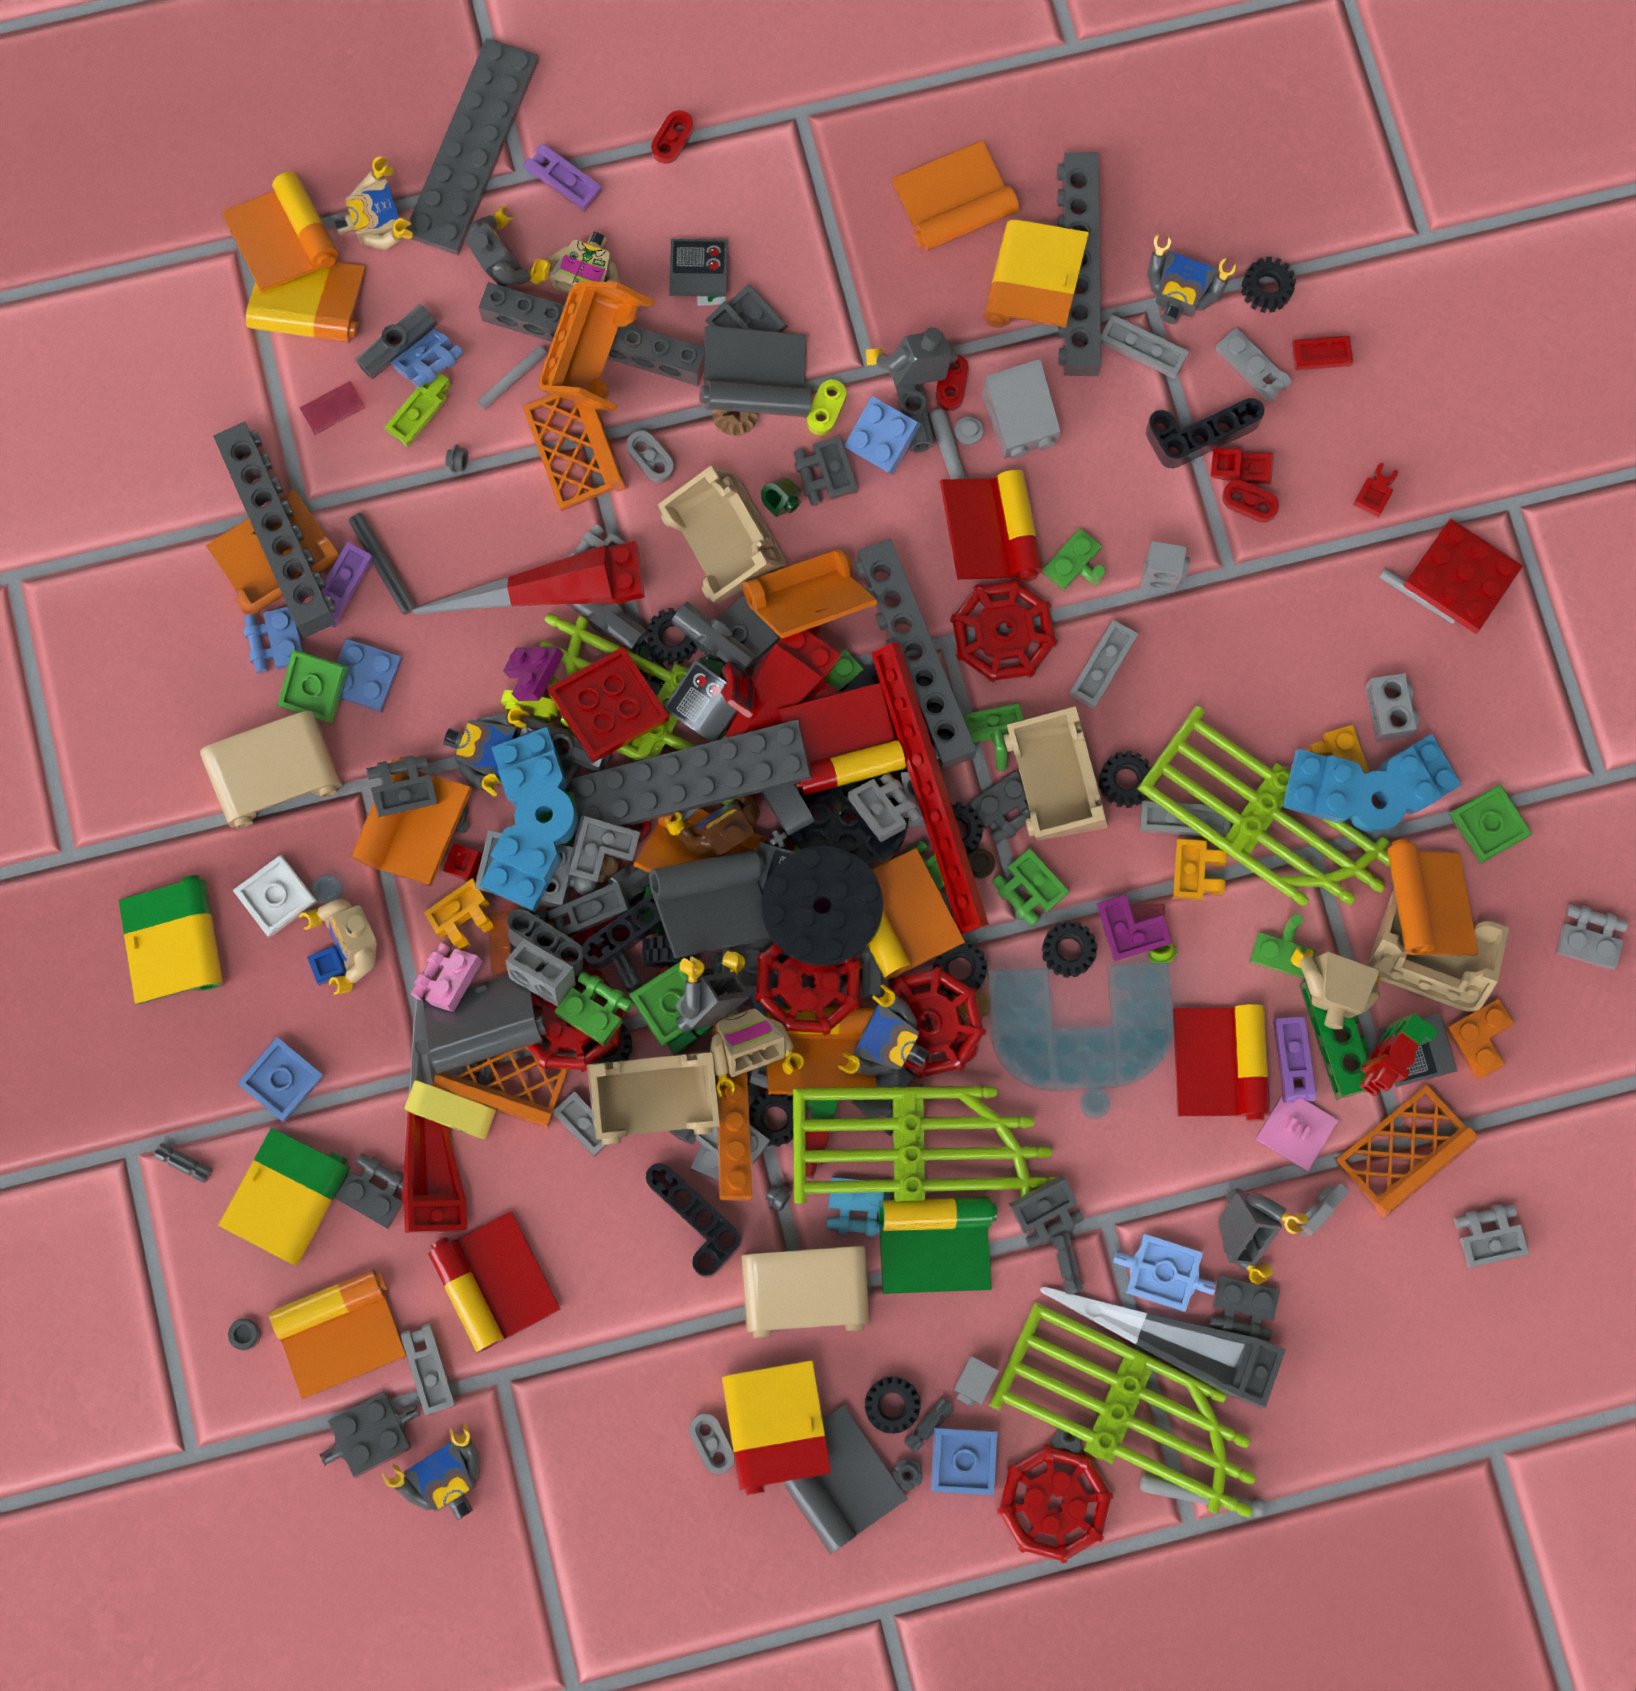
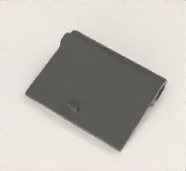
[699,326,811,417]
[649,850,770,958]
[423,975,547,1074]
[782,1405,908,1554]

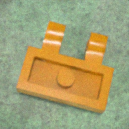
[1306,725,1370,774]
[1172,839,1227,901]
[423,878,494,950]

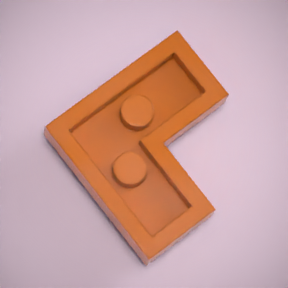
[1446,998,1514,1081]

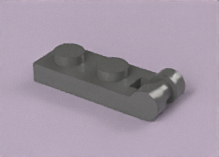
[547,882,631,938]

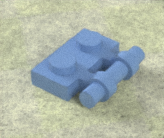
[391,328,463,389]
[243,607,304,673]

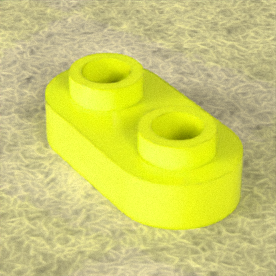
[807,380,846,436]
[500,690,559,721]

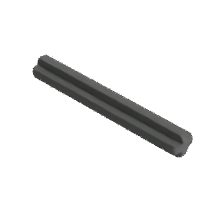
[349,513,416,615]

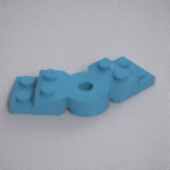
[480,727,578,912]
[1282,734,1461,833]

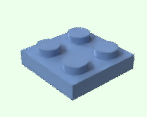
[844,396,921,475]
[337,638,402,713]
[237,1037,325,1123]
[930,1427,998,1496]

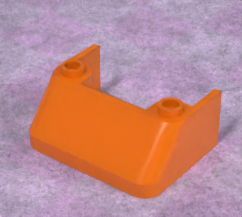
[539,281,655,411]

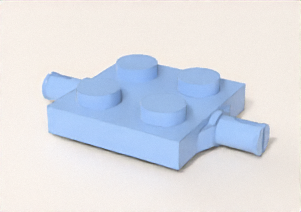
[1113,1234,1216,1312]

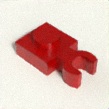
[1353,462,1398,518]

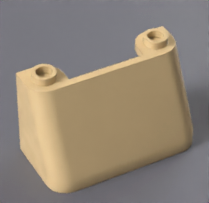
[657,465,787,603]
[1004,706,1108,840]
[200,711,343,829]
[1368,890,1509,1012]
[586,1052,720,1145]
[741,1246,870,1338]

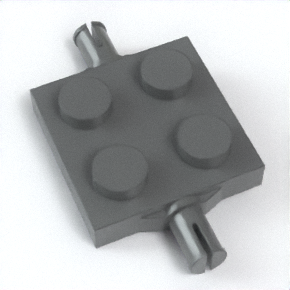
[319,1392,421,1478]

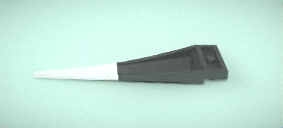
[1040,1287,1285,1409]

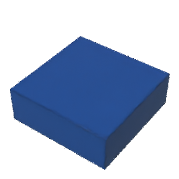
[307,946,346,985]

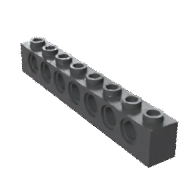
[1057,152,1101,376]
[479,282,704,386]
[213,422,337,638]
[854,538,976,770]

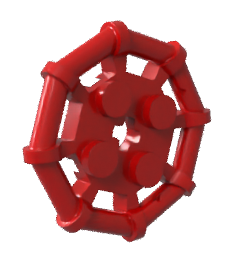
[950,579,1058,683]
[754,943,862,1036]
[892,966,986,1079]
[527,969,623,1072]
[997,1444,1114,1564]

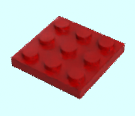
[1403,518,1523,634]
[547,646,669,763]

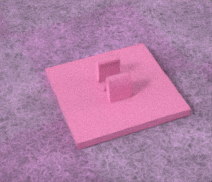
[1255,1096,1338,1172]

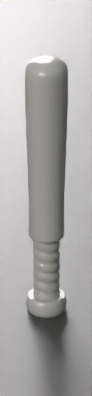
[929,408,966,479]
[1140,1473,1264,1517]

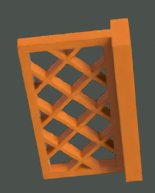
[523,394,627,511]
[432,1046,568,1129]
[1335,1084,1478,1219]

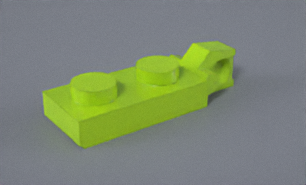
[384,373,452,447]

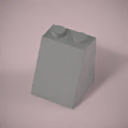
[981,359,1061,459]

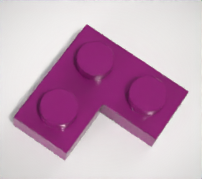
[503,647,564,701]
[1096,895,1172,961]

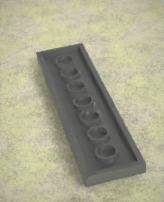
[406,38,539,255]
[571,720,812,827]

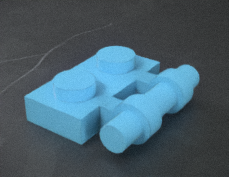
[827,1178,891,1237]

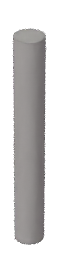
[477,345,547,410]
[1379,568,1455,624]

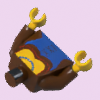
[665,794,760,856]

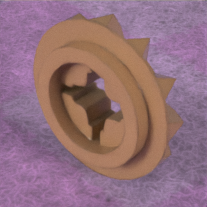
[713,410,758,436]

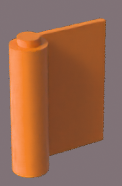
[891,140,1020,251]
[350,756,472,886]
[1387,839,1479,956]

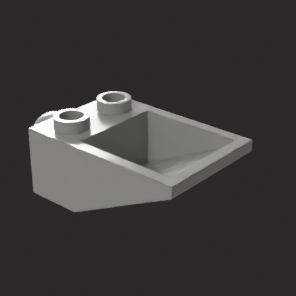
[475,830,597,910]

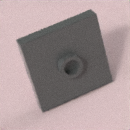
[716,595,781,666]

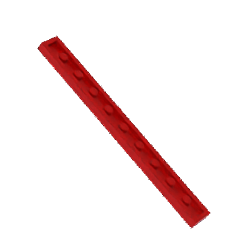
[871,642,989,934]

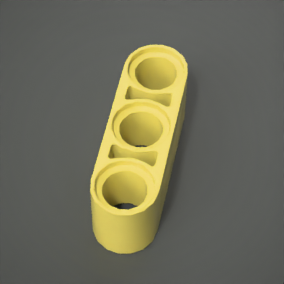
[404,1080,496,1140]

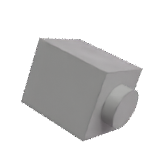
[953,1356,999,1407]

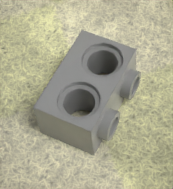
[1140,541,1190,592]
[1365,673,1419,742]
[506,938,576,1007]

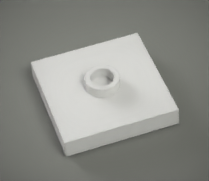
[233,855,317,938]

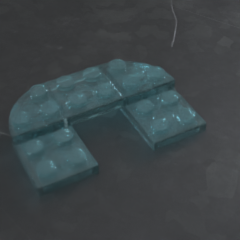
[987,962,1173,1091]

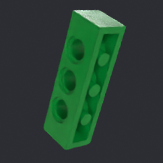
[1300,981,1368,1100]

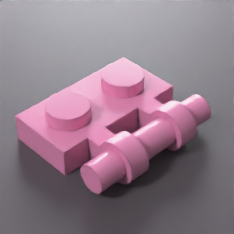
[411,943,483,1012]

